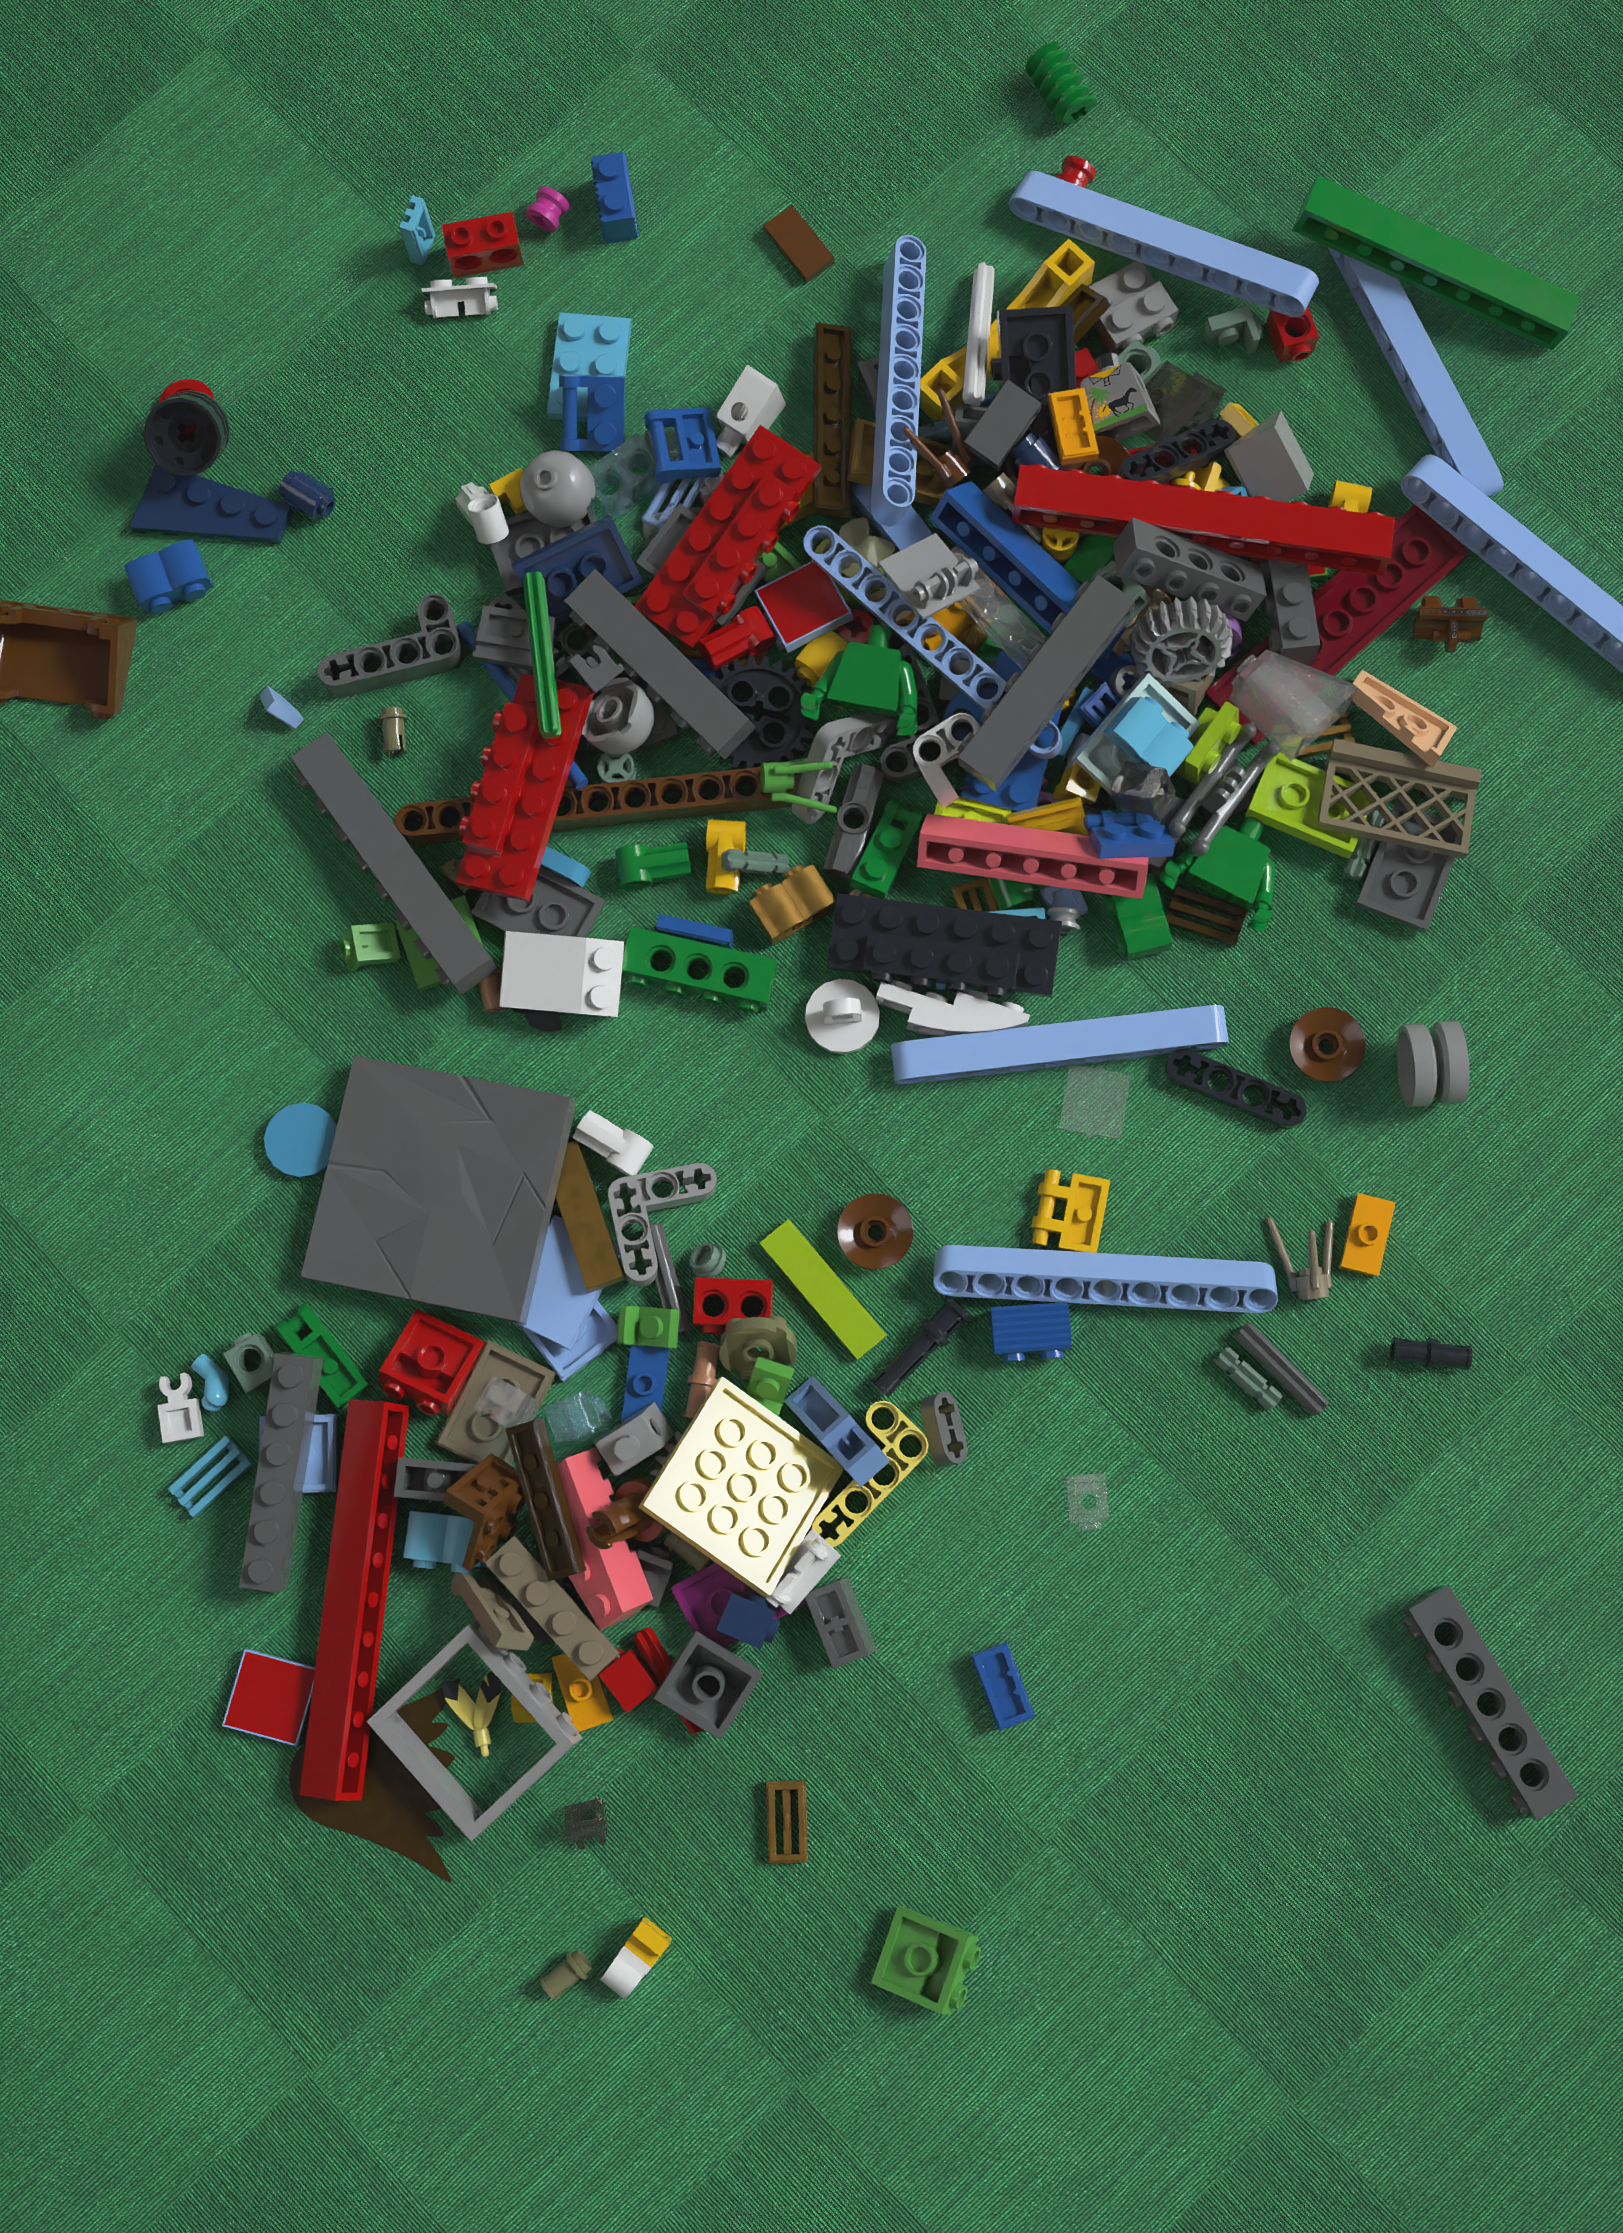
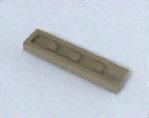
[485,1536,620,1681]

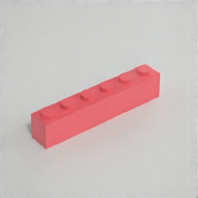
[917,813,1149,899]

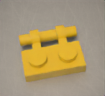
[1031,1169,1111,1253]

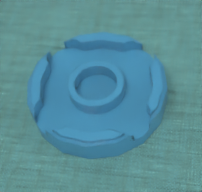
[264,1103,337,1178]

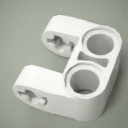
[913,713,981,808]

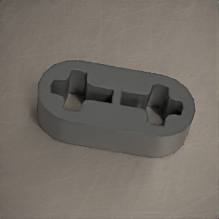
[921,1392,968,1467]

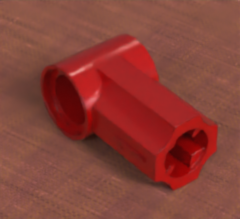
[698,606,777,671]

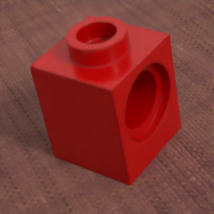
[1265,306,1319,363]
[598,1648,660,1713]

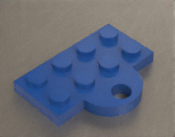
[943,651,1062,812]

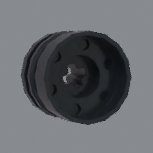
[143,390,230,477]

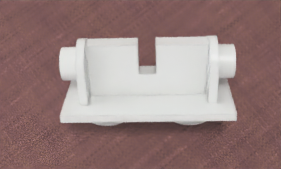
[421,277,498,319]
[765,1529,841,1614]

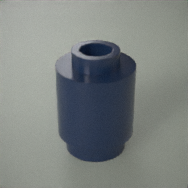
[1010,433,1062,470]
[279,470,336,521]

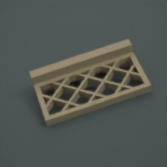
[1317,739,1482,859]

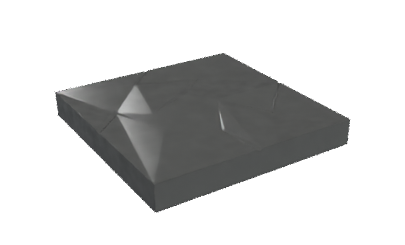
[301,1055,577,1325]

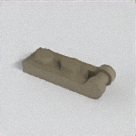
[451,1572,534,1651]

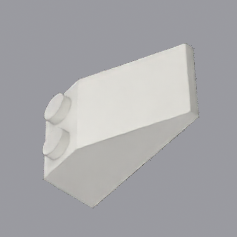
[499,931,624,1017]

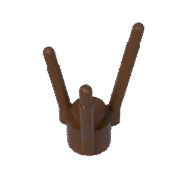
[902,389,973,489]

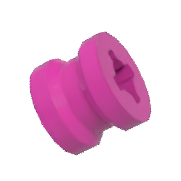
[525,186,570,233]

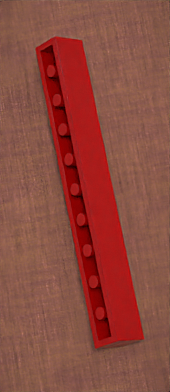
[1012,464,1395,576]
[300,1400,410,1801]

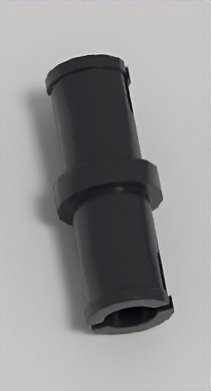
[1389,1337,1473,1371]

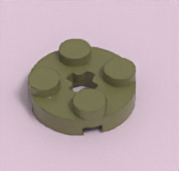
[719,1316,797,1380]

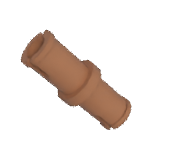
[684,1342,720,1420]

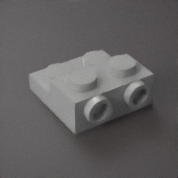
[1089,261,1178,355]

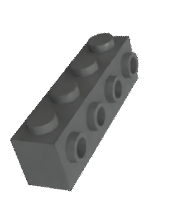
[1258,558,1320,668]

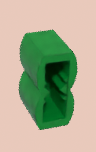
[1103,873,1172,961]

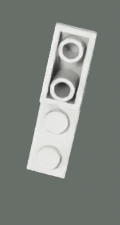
[876,980,1030,1037]

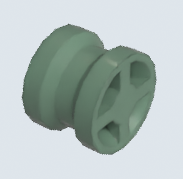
[597,752,637,783]

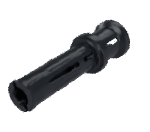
[870,1296,972,1398]

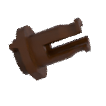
[586,1475,666,1550]

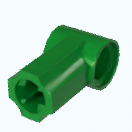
[615,842,692,890]

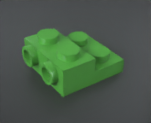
[871,1906,981,2015]

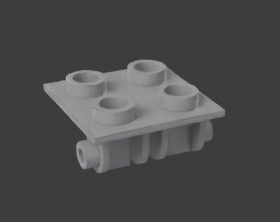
[878,533,980,620]

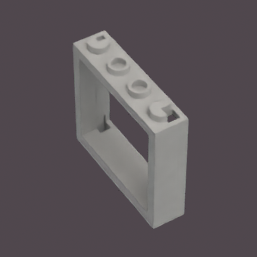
[367,1621,582,1841]

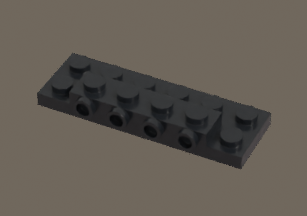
[991,306,1076,518]
[827,893,1062,998]

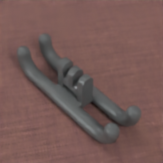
[1167,723,1280,857]

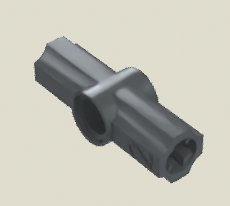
[823,764,884,880]

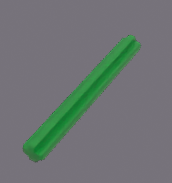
[523,571,561,739]

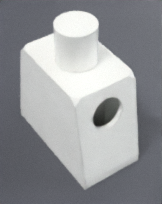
[716,365,786,458]

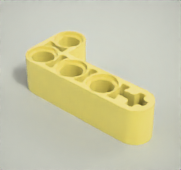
[812,1401,929,1548]

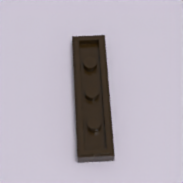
[505,1417,586,1581]

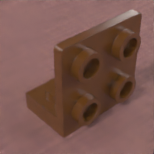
[443,1453,526,1570]

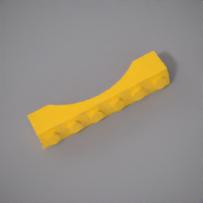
[919,239,1095,421]

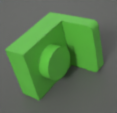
[339,922,401,972]
[617,1306,680,1348]
[746,1356,795,1417]

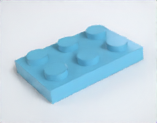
[547,312,632,422]

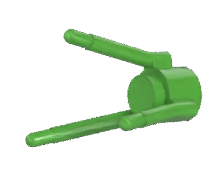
[760,758,837,814]

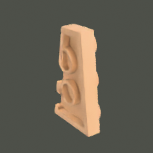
[1346,670,1457,768]

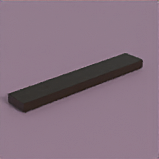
[812,322,851,519]

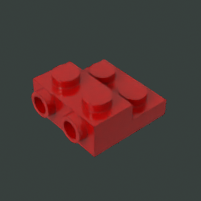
[379,1309,485,1417]

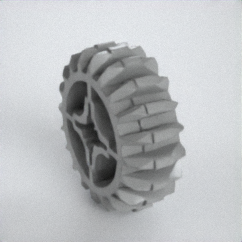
[1130,596,1233,686]

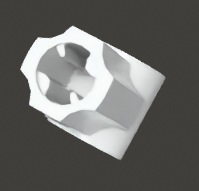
[455,482,509,544]
[573,1110,654,1176]

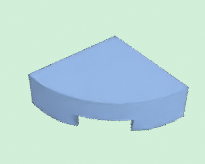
[259,686,303,729]
[1039,886,1088,915]

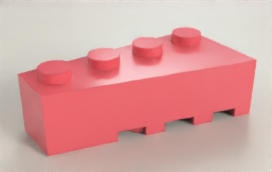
[525,1447,653,1631]

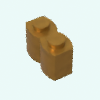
[749,864,836,945]

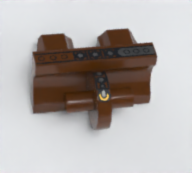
[1413,596,1487,653]

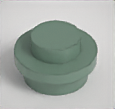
[690,1242,726,1278]

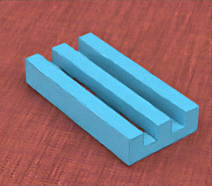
[399,195,436,266]
[168,1436,254,1518]

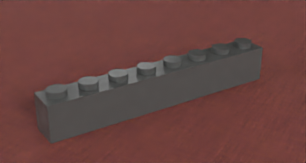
[291,732,498,995]

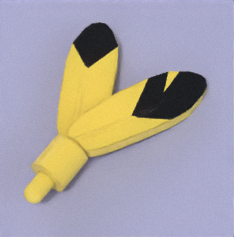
[442,1671,502,1757]

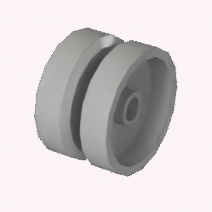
[1396,1020,1469,1108]

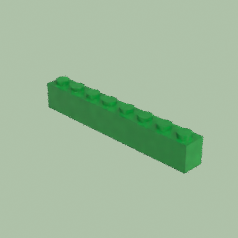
[1292,175,1581,351]

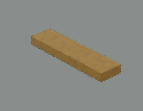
[556,1140,625,1293]

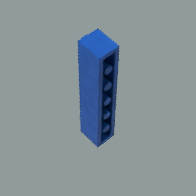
[930,481,1127,660]

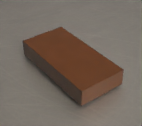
[763,205,835,283]

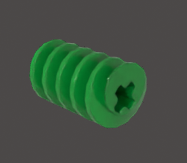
[1025,41,1097,124]

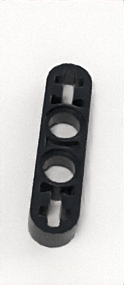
[1117,419,1236,484]
[1165,1049,1307,1129]

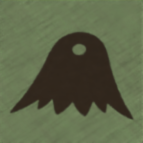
[289,1679,460,1882]

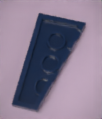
[130,464,293,544]

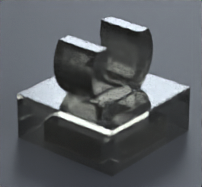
[565,1798,608,1850]

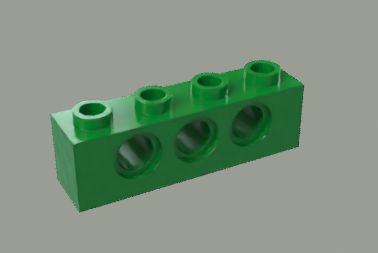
[622,926,778,1013]

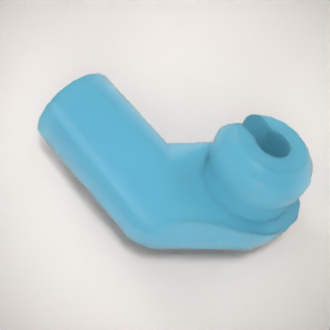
[191,1353,230,1412]

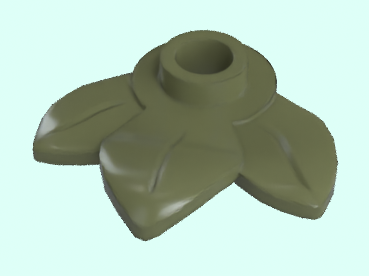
[823,518,895,588]

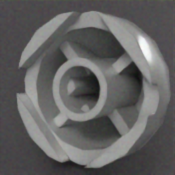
[519,450,596,528]
[582,678,654,754]

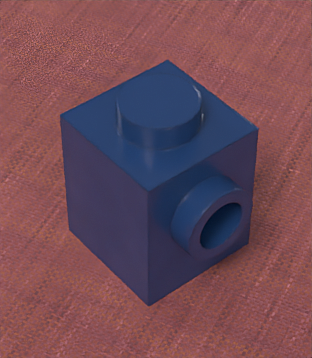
[717,1592,780,1649]

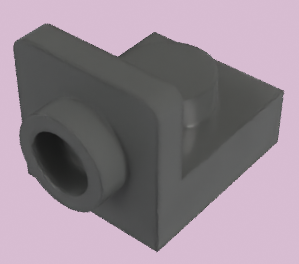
[636,1545,676,1608]

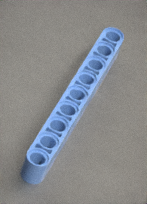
[1009,170,1319,317]
[871,235,926,527]
[1328,247,1503,497]
[1401,454,1623,673]
[803,526,1063,760]
[891,1005,1229,1085]
[933,1245,1278,1313]

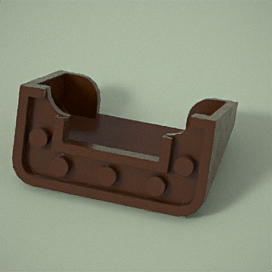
[0,600,137,719]

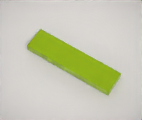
[760,1219,887,1361]

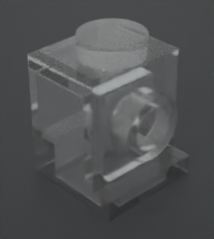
[473,1375,538,1428]
[1064,1473,1110,1531]

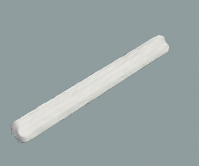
[963,262,995,407]

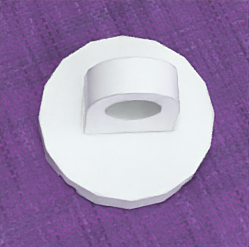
[805,979,880,1055]

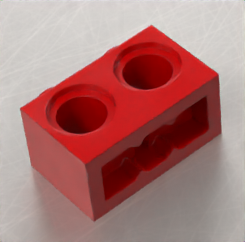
[442,212,524,278]
[693,1277,773,1335]

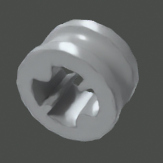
[1047,907,1081,934]

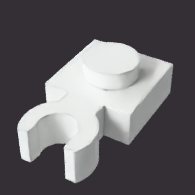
[157,1373,204,1444]

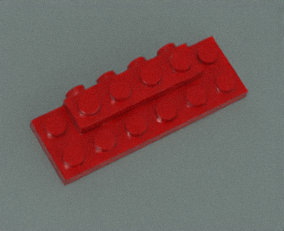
[634,425,822,651]
[456,673,594,902]

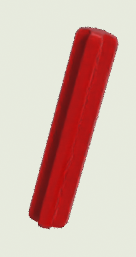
[633,1627,703,1735]

